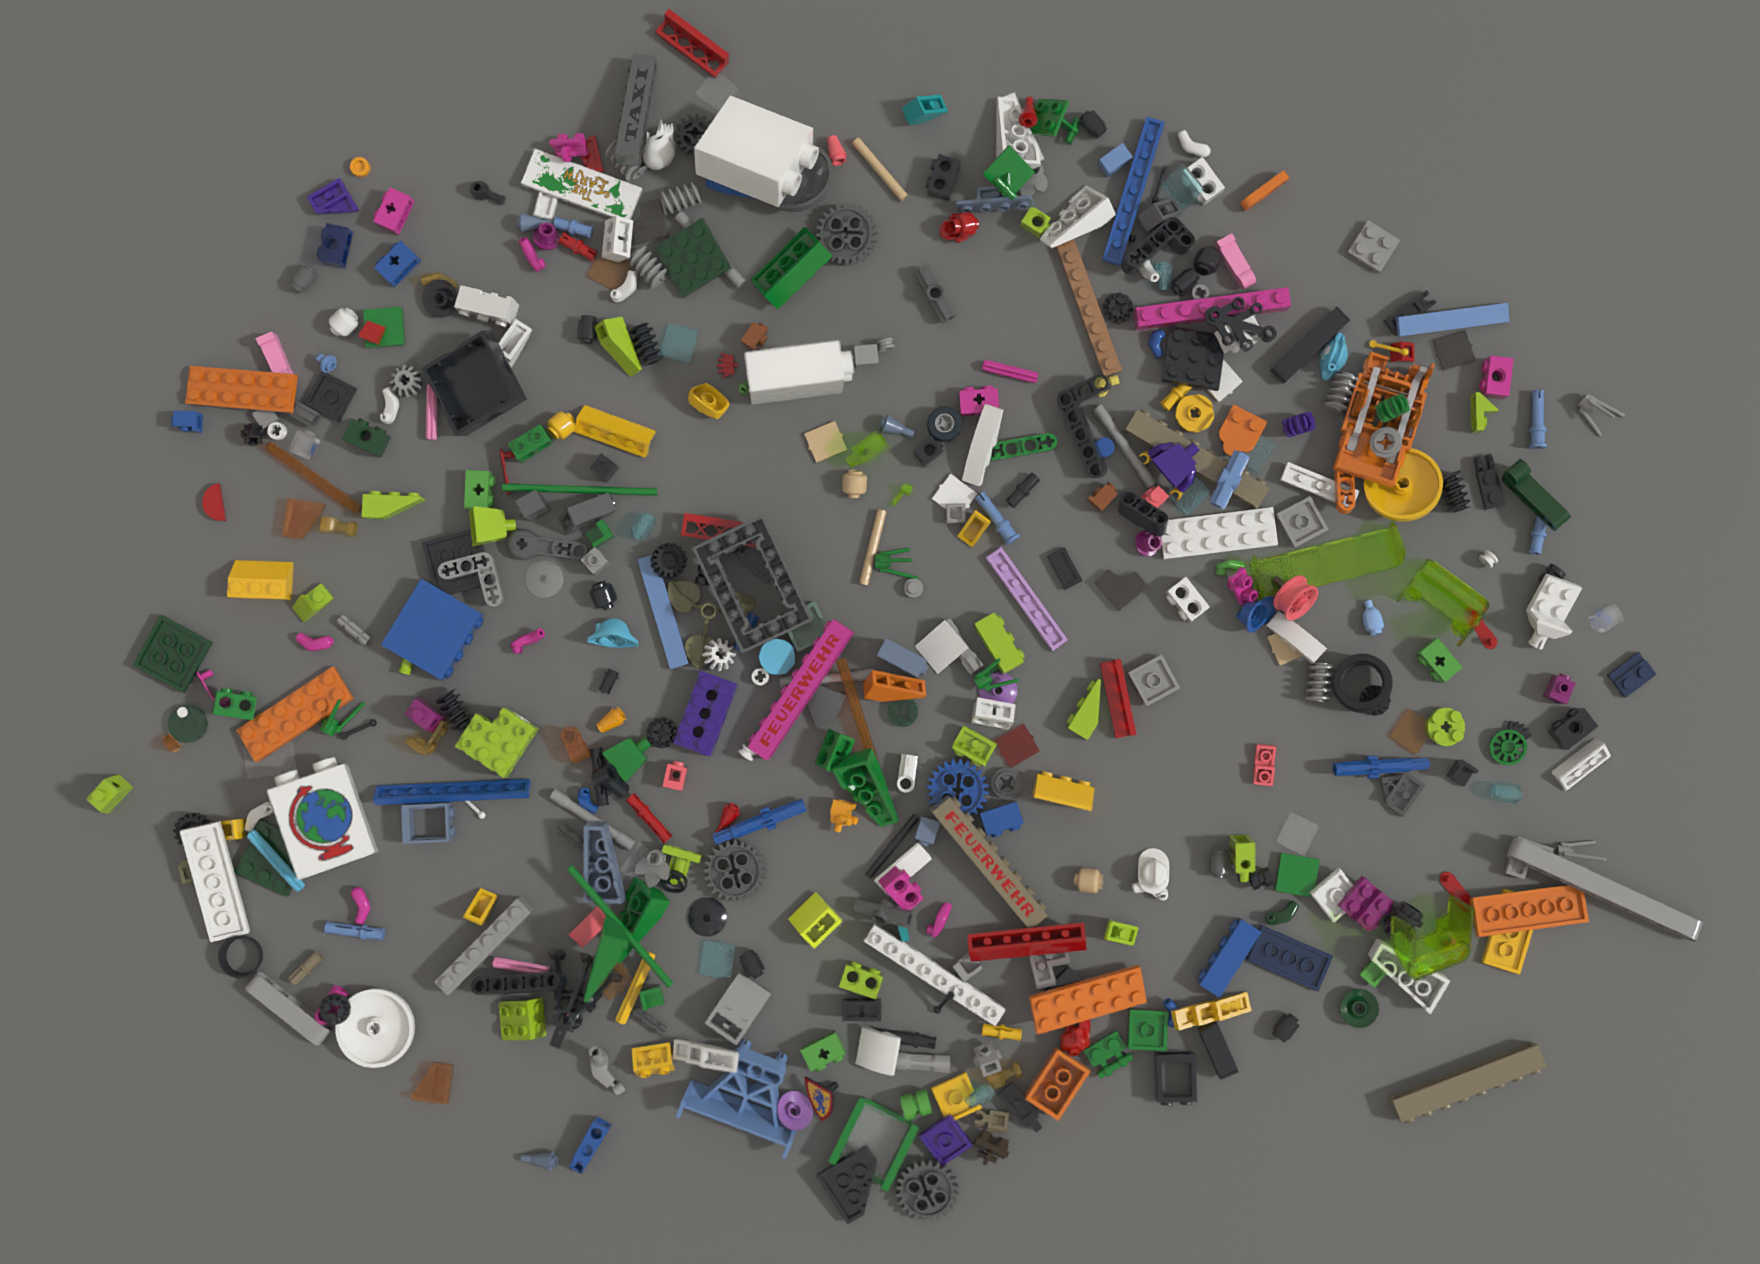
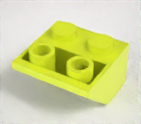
[788,892,843,949]

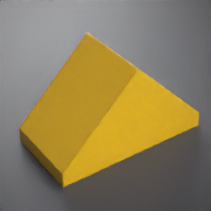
[957,510,991,547]
[221,818,247,840]
[463,888,498,925]

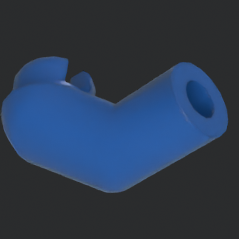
[1148,329,1165,359]
[1163,998,1179,1028]

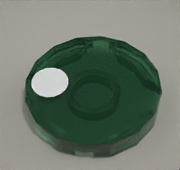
[167,705,208,743]

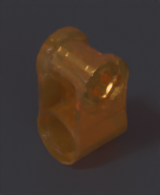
[561,726,591,765]

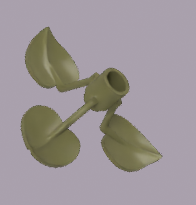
[668,581,756,668]

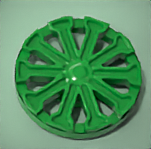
[1489,729,1527,765]

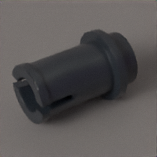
[598,669,619,694]

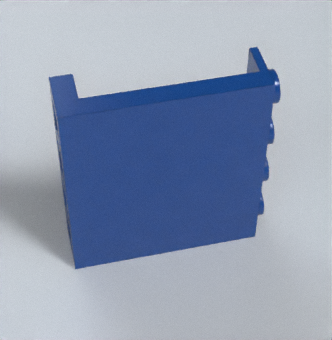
[381,579,484,681]

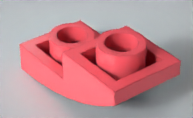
[1253,743,1276,786]
[568,906,605,948]

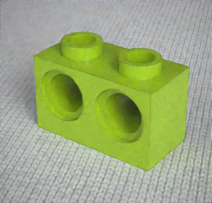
[839,961,883,999]

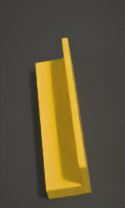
[574,405,656,458]

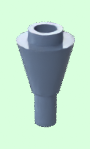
[517,213,553,232]
[879,414,915,438]
[521,1151,558,1171]

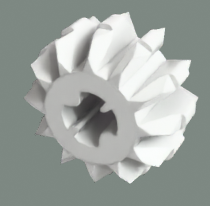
[702,638,736,672]

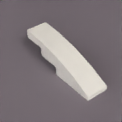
[962,404,1003,486]
[672,1039,739,1073]

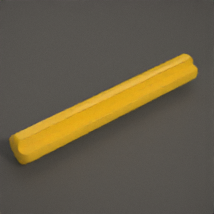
[615,951,655,1024]

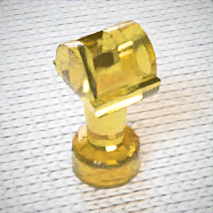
[319,516,358,537]
[985,1062,1023,1090]

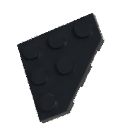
[816,1145,877,1224]

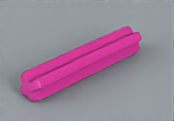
[982,360,1038,383]

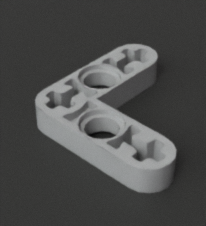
[438,552,504,607]

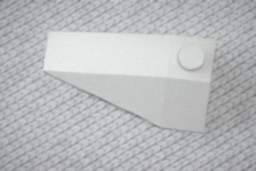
[996,97,1041,169]
[1040,185,1116,248]

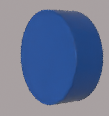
[1097,438,1114,458]

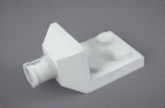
[1526,574,1582,649]

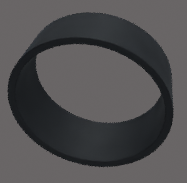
[218,936,263,978]

